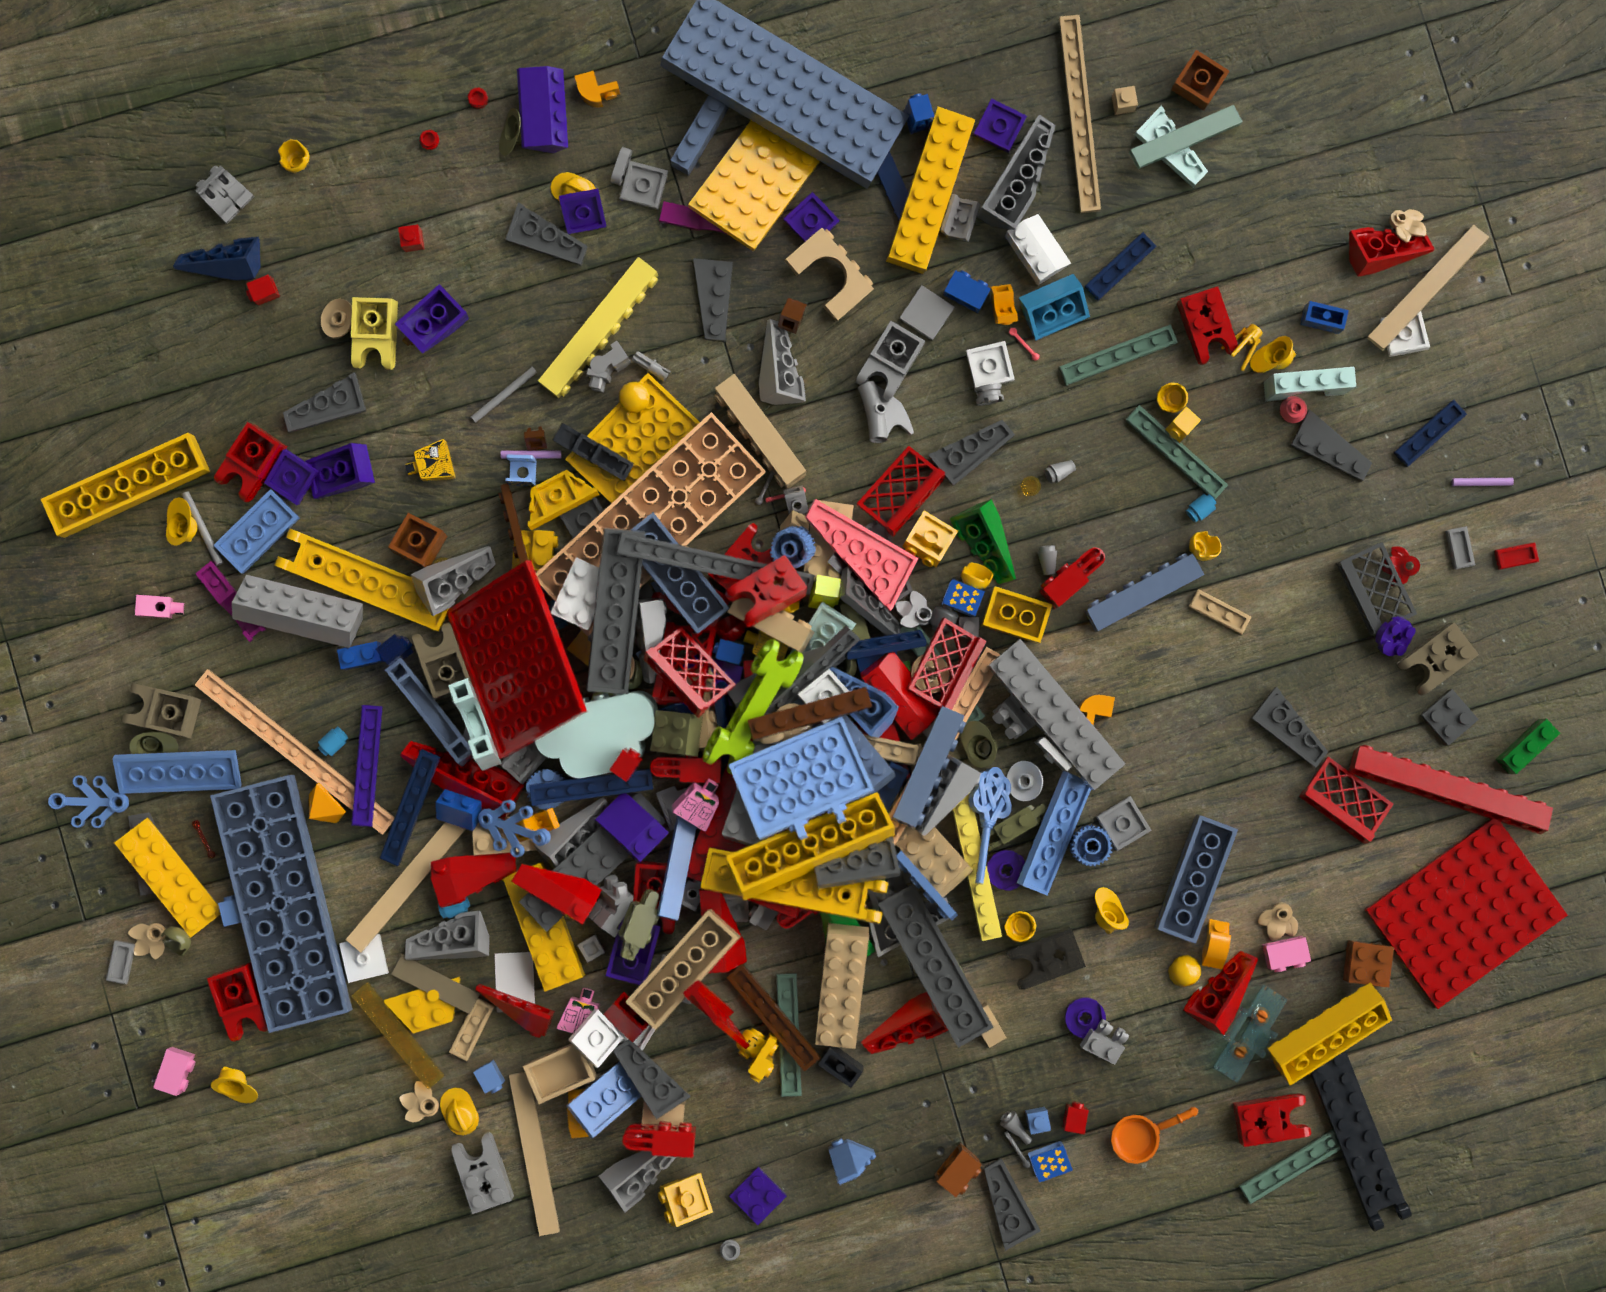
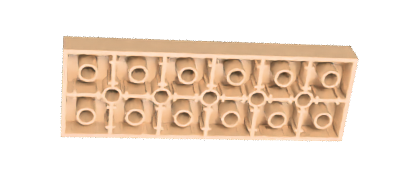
[536,412,766,636]

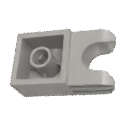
[856,321,925,402]
[451,1132,514,1214]

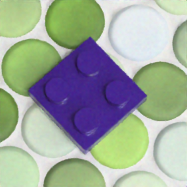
[973,98,1027,153]
[559,188,607,234]
[784,192,840,242]
[264,449,319,505]
[729,1166,787,1225]

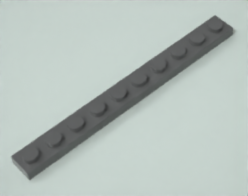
[615,532,815,595]

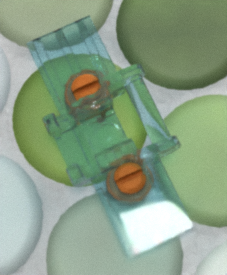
[1213,985,1288,1083]

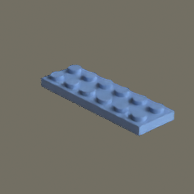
[113,750,242,794]
[1017,771,1091,895]

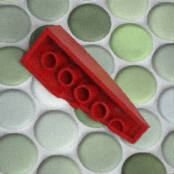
[400,741,526,820]

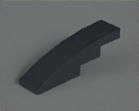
[552,423,634,481]

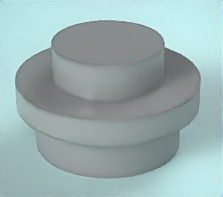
[720,1240,740,1261]

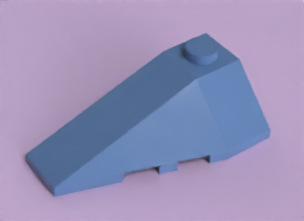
[830,666,899,738]
[829,1138,876,1185]

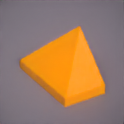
[309,783,346,823]

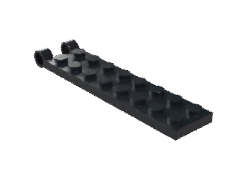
[1310,1050,1412,1232]

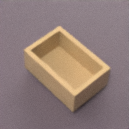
[523,1043,597,1104]

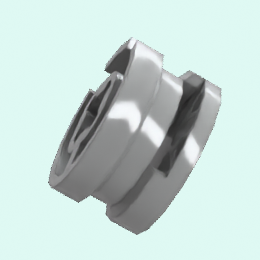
[974,383,1004,405]

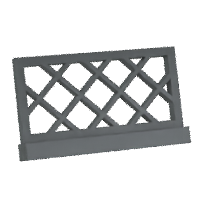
[1336,542,1417,635]

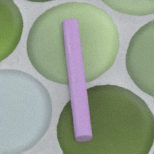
[501,451,562,459]
[1452,478,1514,486]

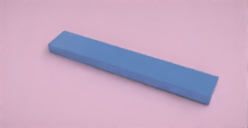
[657,815,697,921]

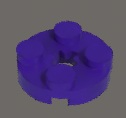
[1375,616,1416,656]
[987,850,1025,891]
[1065,997,1106,1038]

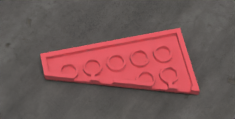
[804,499,919,611]

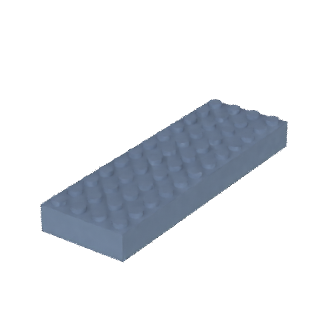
[660,0,909,189]
[210,775,353,1033]

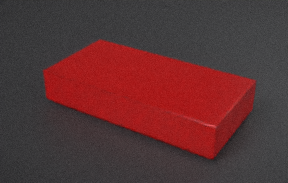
[1494,542,1539,570]

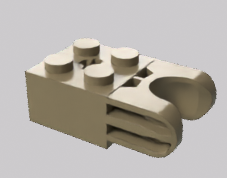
[412,622,473,702]
[1397,622,1479,695]
[122,683,201,739]

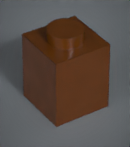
[777,298,807,334]

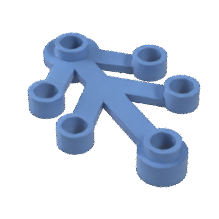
[48,775,129,828]
[478,800,551,857]

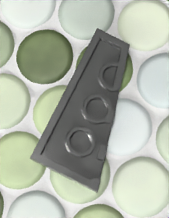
[283,372,366,433]
[1290,409,1372,482]
[815,836,900,889]
[613,1040,691,1120]

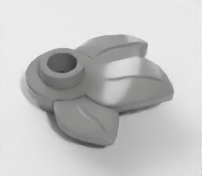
[895,591,932,628]

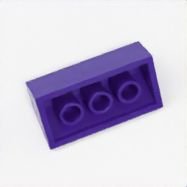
[517,66,568,153]

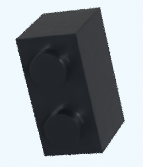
[818,1046,864,1088]

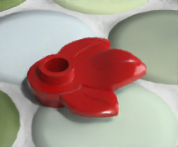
[1381,546,1420,586]

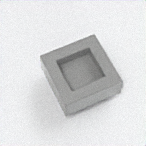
[958,617,979,637]
[578,934,606,963]

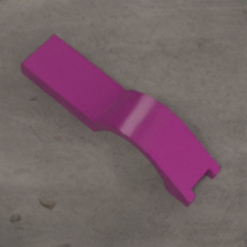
[659,201,728,235]
[195,561,265,642]

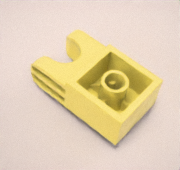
[351,297,398,370]

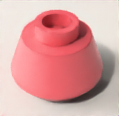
[1280,396,1307,423]

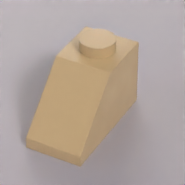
[982,1003,1007,1048]

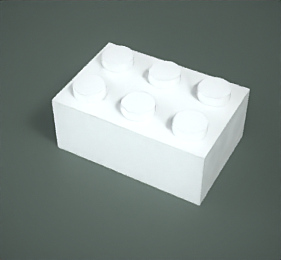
[551,557,599,630]

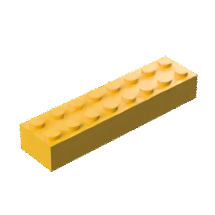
[886,107,975,274]
[41,433,210,538]
[726,792,895,900]

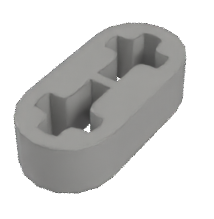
[611,147,632,186]

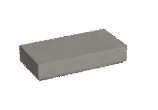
[1445,526,1475,570]
[106,940,135,984]

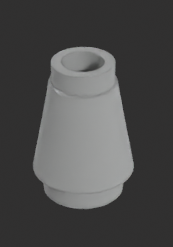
[1044,460,1076,484]
[1037,545,1057,575]

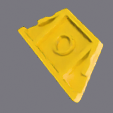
[528,470,600,531]
[384,976,460,1033]

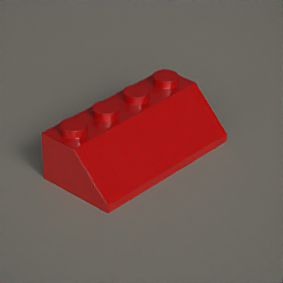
[860,652,940,740]

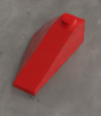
[1349,227,1435,277]
[431,852,516,908]
[511,864,602,925]
[699,889,747,974]
[1183,951,1258,1036]
[475,984,555,1038]
[861,992,948,1054]

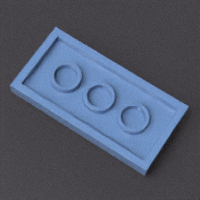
[213,489,300,574]
[897,851,958,920]
[566,1061,641,1138]

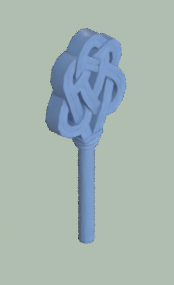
[968,767,1011,885]

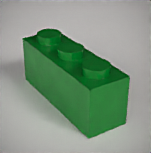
[1495,718,1561,774]

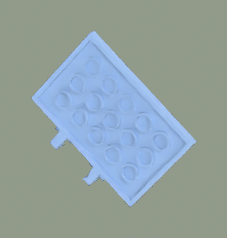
[729,717,874,841]

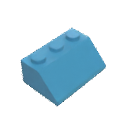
[1019,274,1090,340]

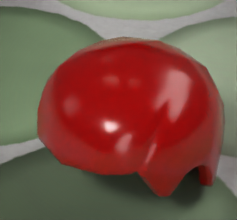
[715,615,746,642]

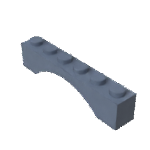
[385,658,474,767]

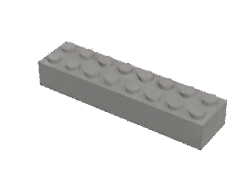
[987,639,1125,790]

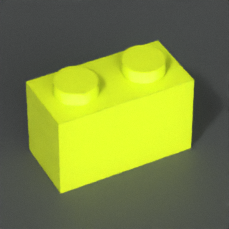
[808,575,841,609]

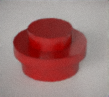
[419,130,440,150]

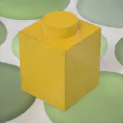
[1165,407,1201,443]

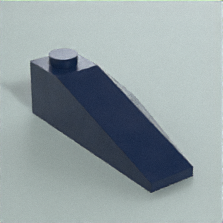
[173,237,261,281]

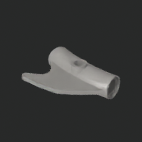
[858,381,914,443]

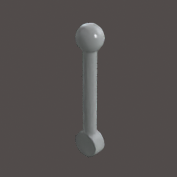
[755,470,775,505]
[1004,1131,1031,1168]

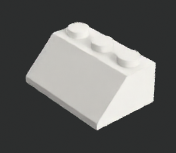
[1005,214,1071,285]

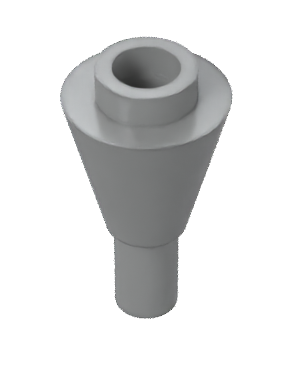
[1000,1111,1032,1145]

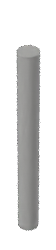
[471,366,537,423]
[181,491,223,566]

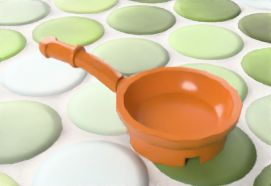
[1111,1107,1198,1164]

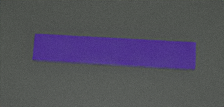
[352,705,383,827]

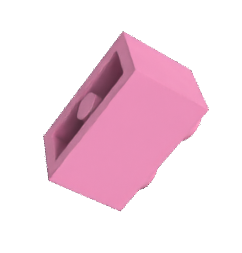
[1262,936,1311,972]
[153,1047,195,1096]

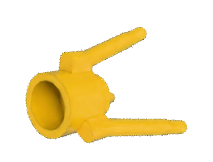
[1221,324,1263,371]

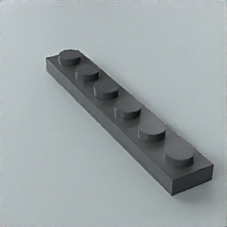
[764,625,860,715]

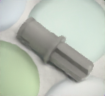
[632,351,671,382]

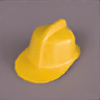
[551,172,596,201]
[1250,336,1296,373]
[166,497,197,546]
[1095,887,1129,934]
[211,1067,258,1103]
[440,1088,479,1135]

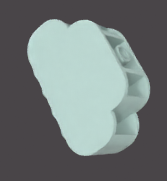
[535,690,658,778]

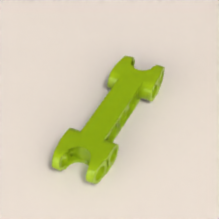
[703,639,803,774]

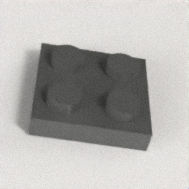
[1420,689,1479,746]

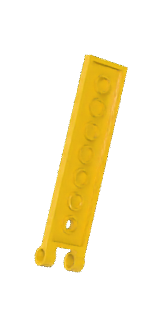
[274,528,449,632]
[700,848,888,924]

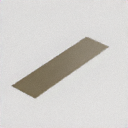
[391,955,480,1014]

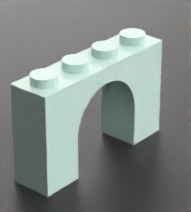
[1264,367,1356,401]
[448,678,502,771]

